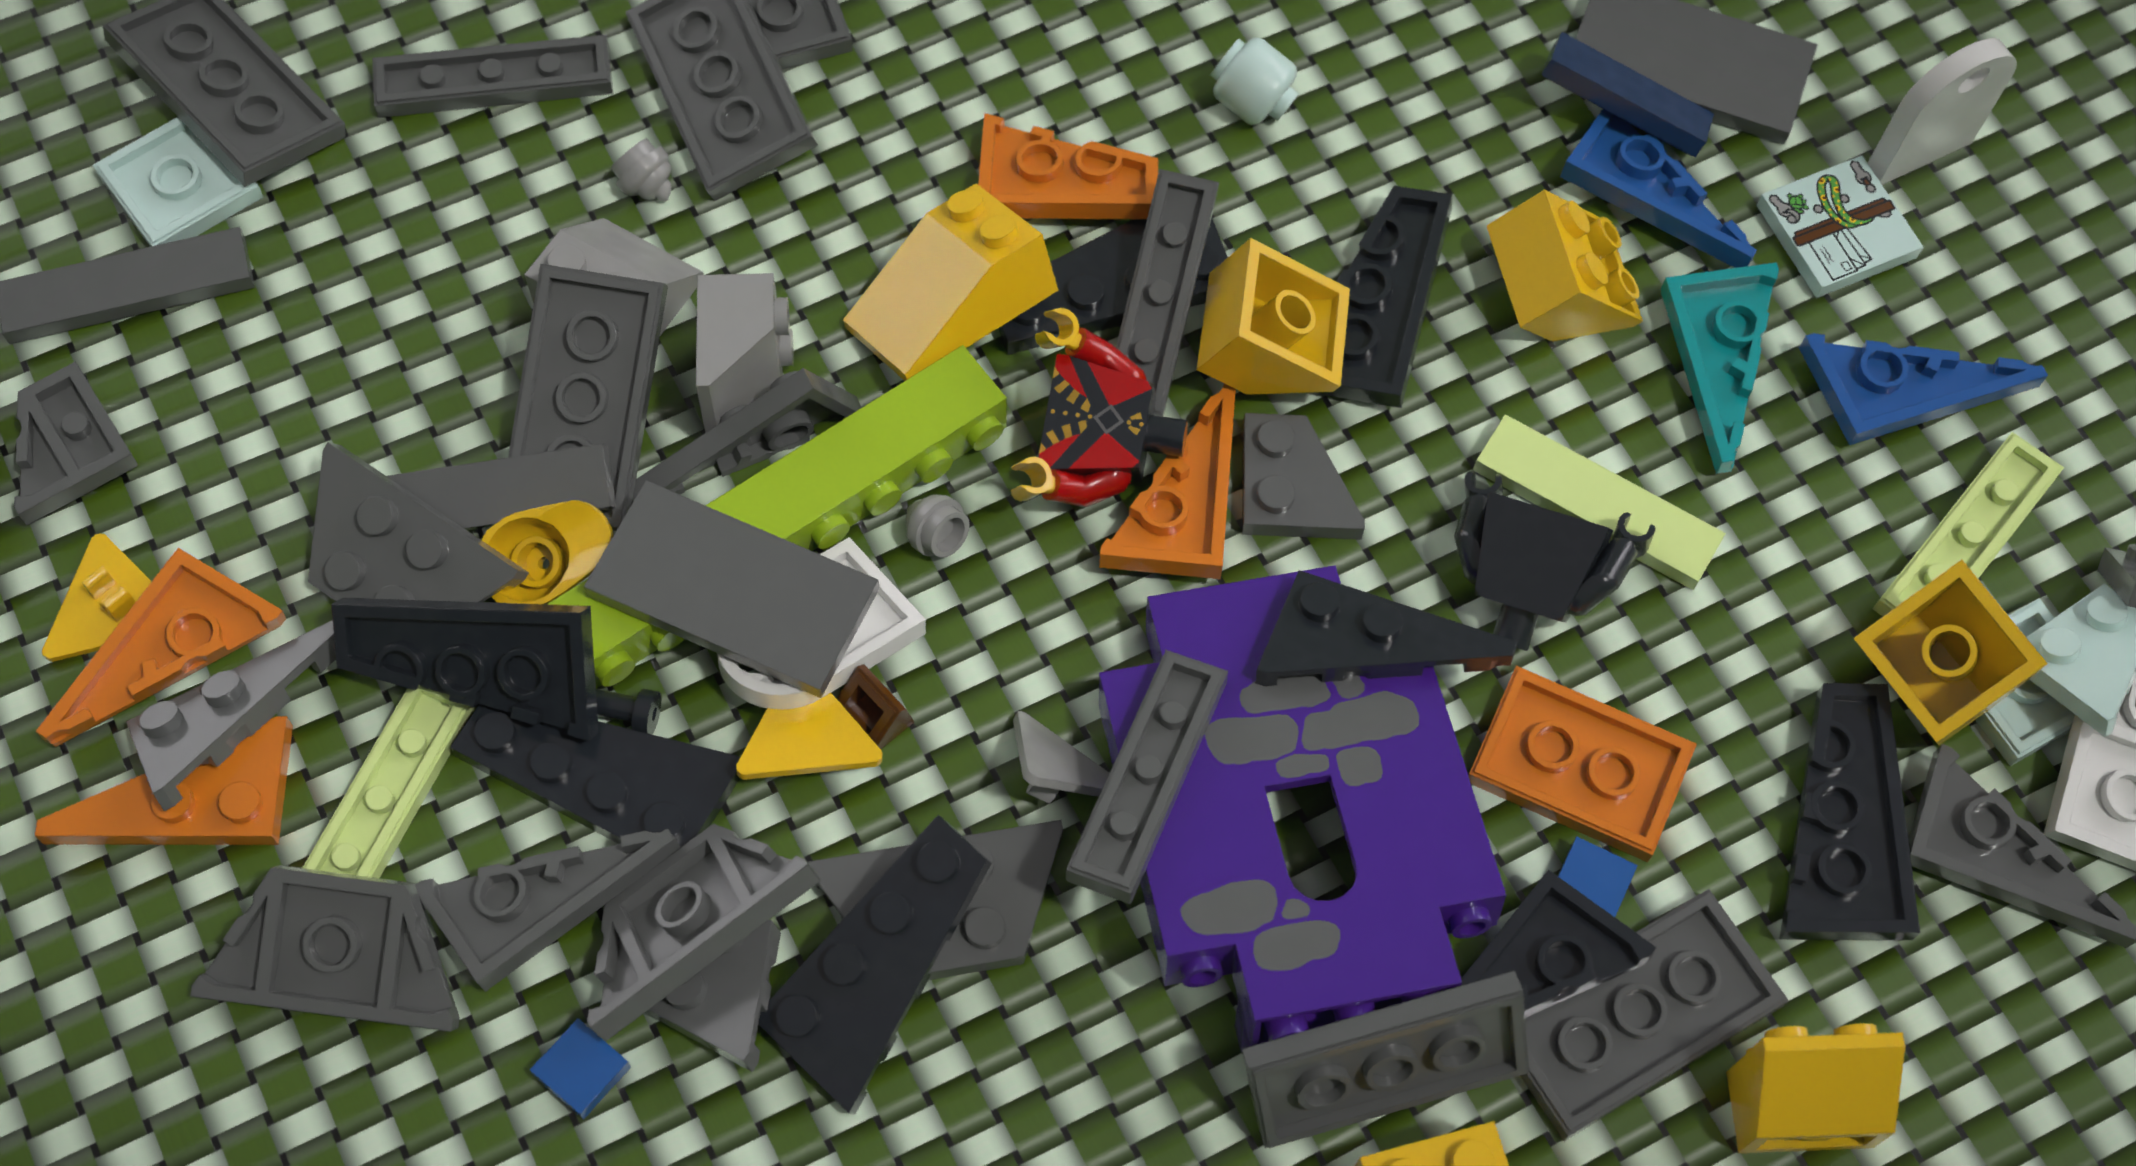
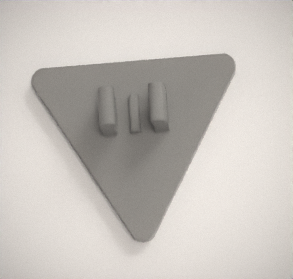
[1013,711,1110,804]

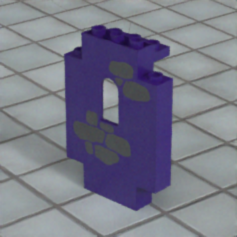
[1099,565,1506,1051]

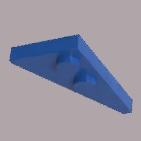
[1560,109,1757,268]
[1799,333,2048,445]

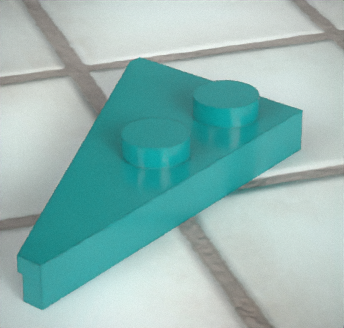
[1660,262,1779,474]

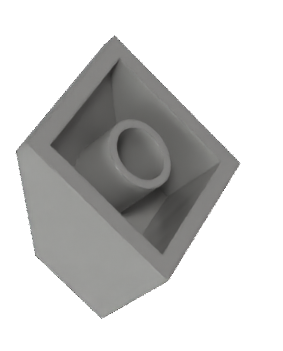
[524,218,704,336]
[696,273,794,433]

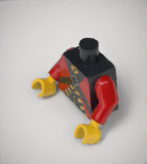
[1011,308,1188,507]

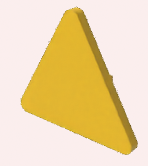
[42,533,152,662]
[736,693,882,780]

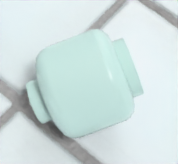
[1210,38,1299,125]

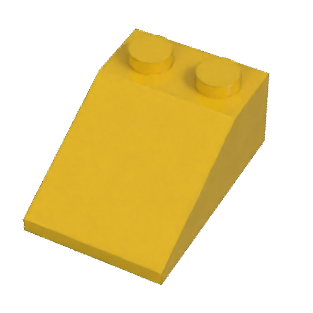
[843,183,1059,381]

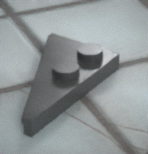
[633,368,862,500]
[126,620,336,811]
[1908,744,2136,948]
[415,829,681,992]

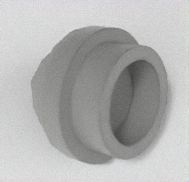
[611,138,672,201]
[906,495,969,558]

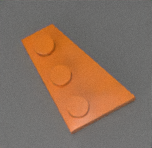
[978,113,1158,219]

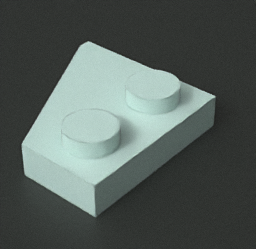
[2026,584,2136,737]

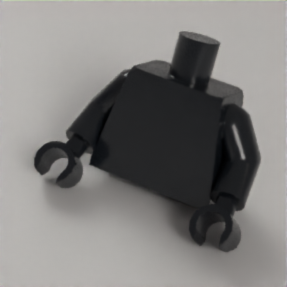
[1454,471,1656,651]

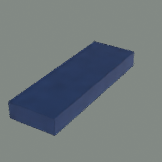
[1542,32,1714,157]

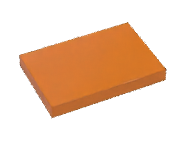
[1468,666,1697,862]

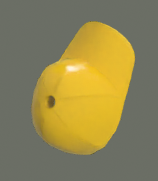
[482,500,614,604]

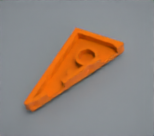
[1099,384,1236,579]
[35,548,286,747]
[35,716,293,845]

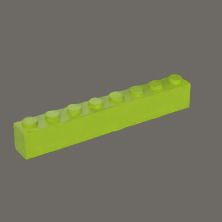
[548,345,1007,689]

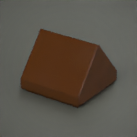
[837,664,914,749]

